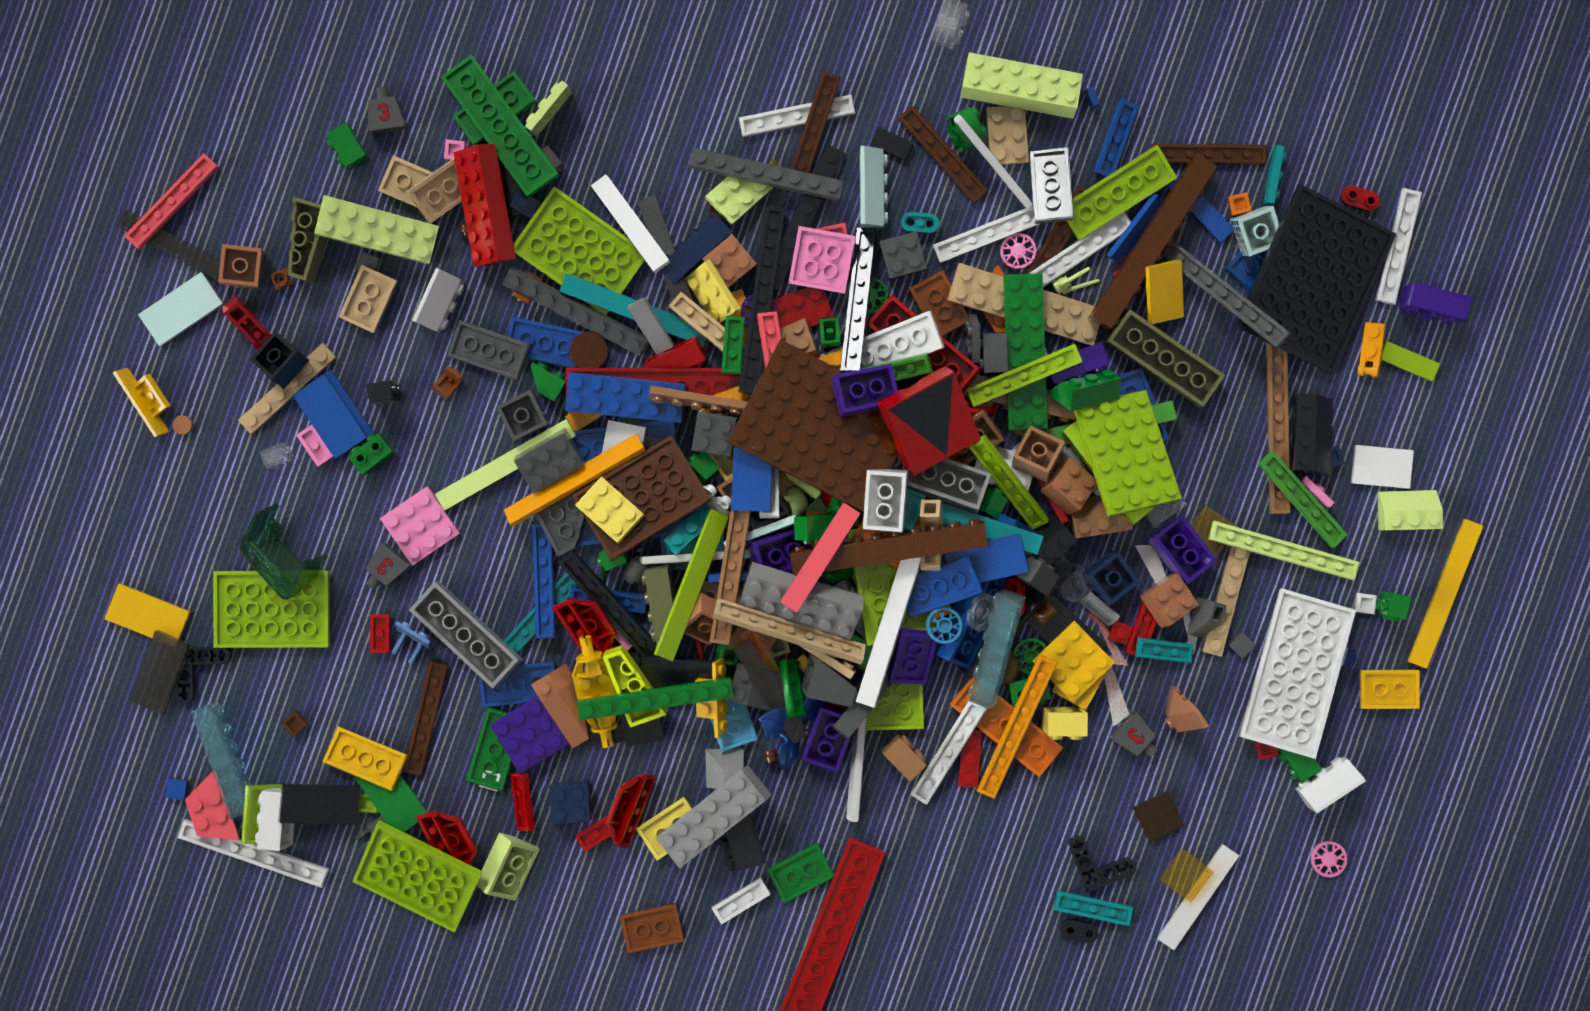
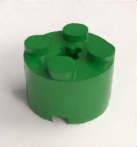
[946,107,987,152]

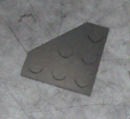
[536,485,587,557]

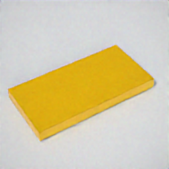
[105,583,191,647]
[322,726,408,791]

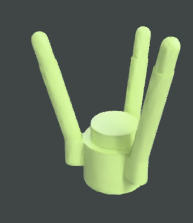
[1051,267,1100,295]

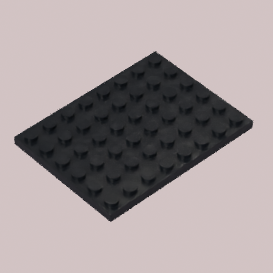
[1234,184,1396,374]

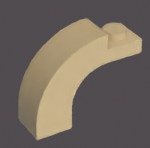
[920,500,944,571]

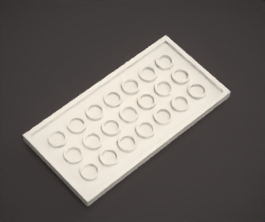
[1239,588,1356,759]

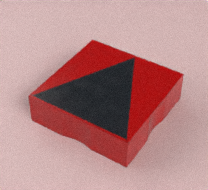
[877,366,981,476]

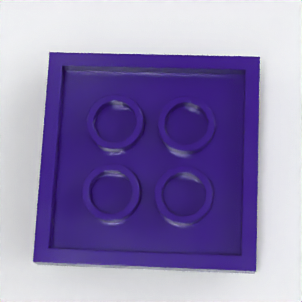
[490,695,569,774]

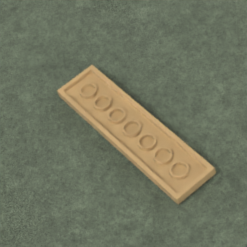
[947,263,1100,346]

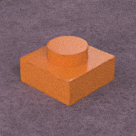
[1227,192,1252,216]

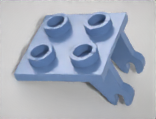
[392,621,432,665]

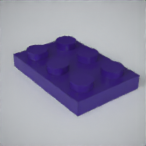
[887,629,939,685]

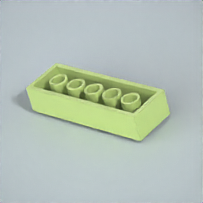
[960,52,1083,119]
[314,195,439,264]

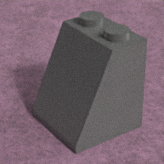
[801,653,858,707]

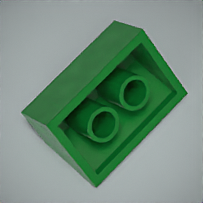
[1049,370,1121,411]

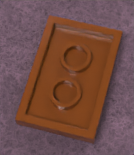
[909,270,968,336]
[620,903,684,953]

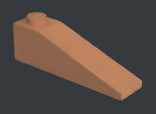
[531,663,589,749]
[1165,686,1209,732]

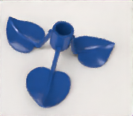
[759,697,825,770]

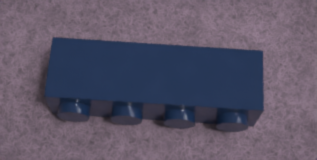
[660,215,732,285]

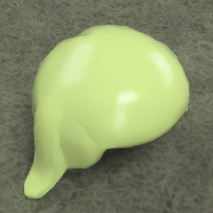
[784,486,808,517]

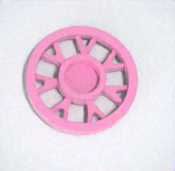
[1000,233,1037,269]
[1311,841,1347,877]

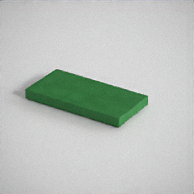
[453,71,537,145]
[466,707,512,792]
[353,774,428,833]

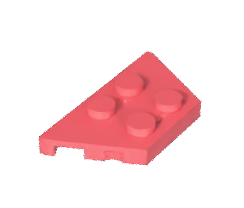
[185,770,241,840]

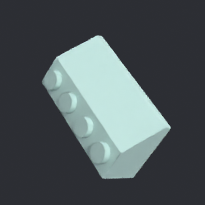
[860,146,888,229]

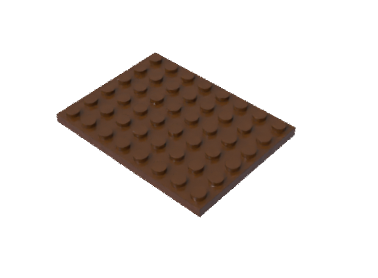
[727,339,898,513]

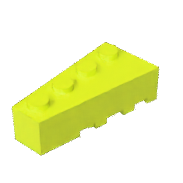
[603,645,668,728]

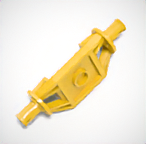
[572,635,617,748]

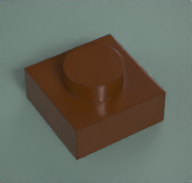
[280,710,309,737]

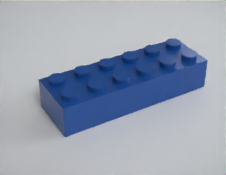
[565,372,686,423]

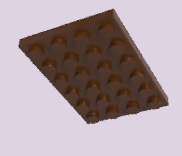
[572,435,712,561]

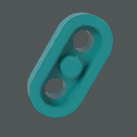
[901,212,940,234]

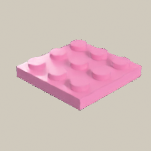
[789,226,856,294]
[380,486,461,566]

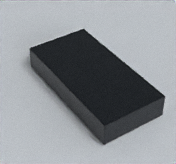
[870,127,913,161]

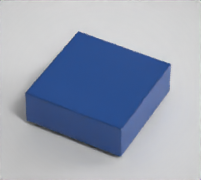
[1084,86,1100,110]
[165,778,189,800]

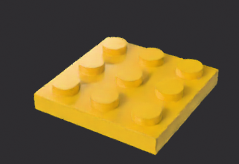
[1033,621,1115,702]

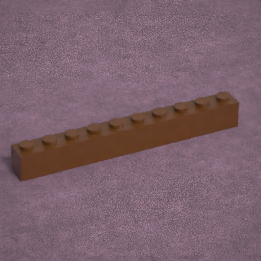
[1088,154,1217,330]
[790,518,989,576]

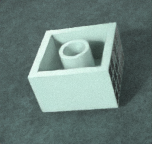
[1230,206,1279,257]

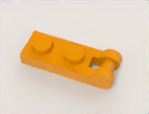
[1358,322,1386,378]

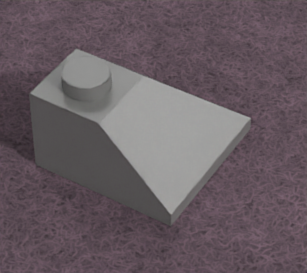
[705,748,744,789]

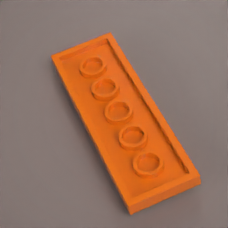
[950,675,1063,777]

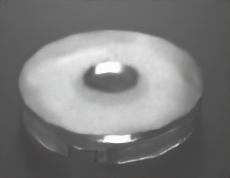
[967,593,998,631]

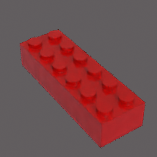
[453,144,516,267]
[867,295,981,393]

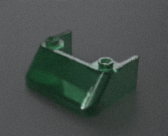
[239,503,327,600]

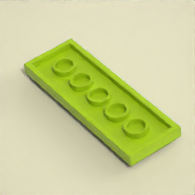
[1067,145,1177,240]

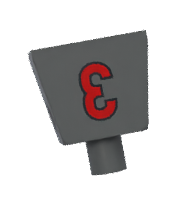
[368,87,408,135]
[366,542,412,590]
[1109,710,1158,757]

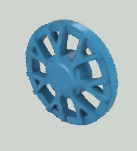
[926,607,962,644]

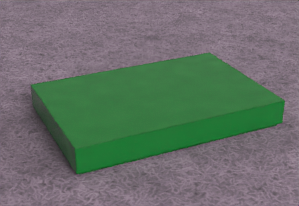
[767,842,834,904]

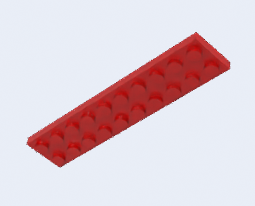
[566,368,742,407]
[779,837,885,1011]

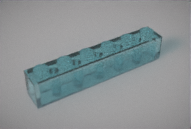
[968,589,1025,709]
[191,701,251,819]

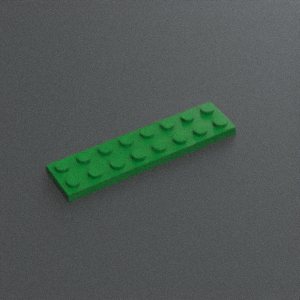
[441,54,560,198]
[1003,273,1048,430]

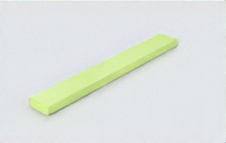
[435,419,577,511]
[1208,521,1359,581]

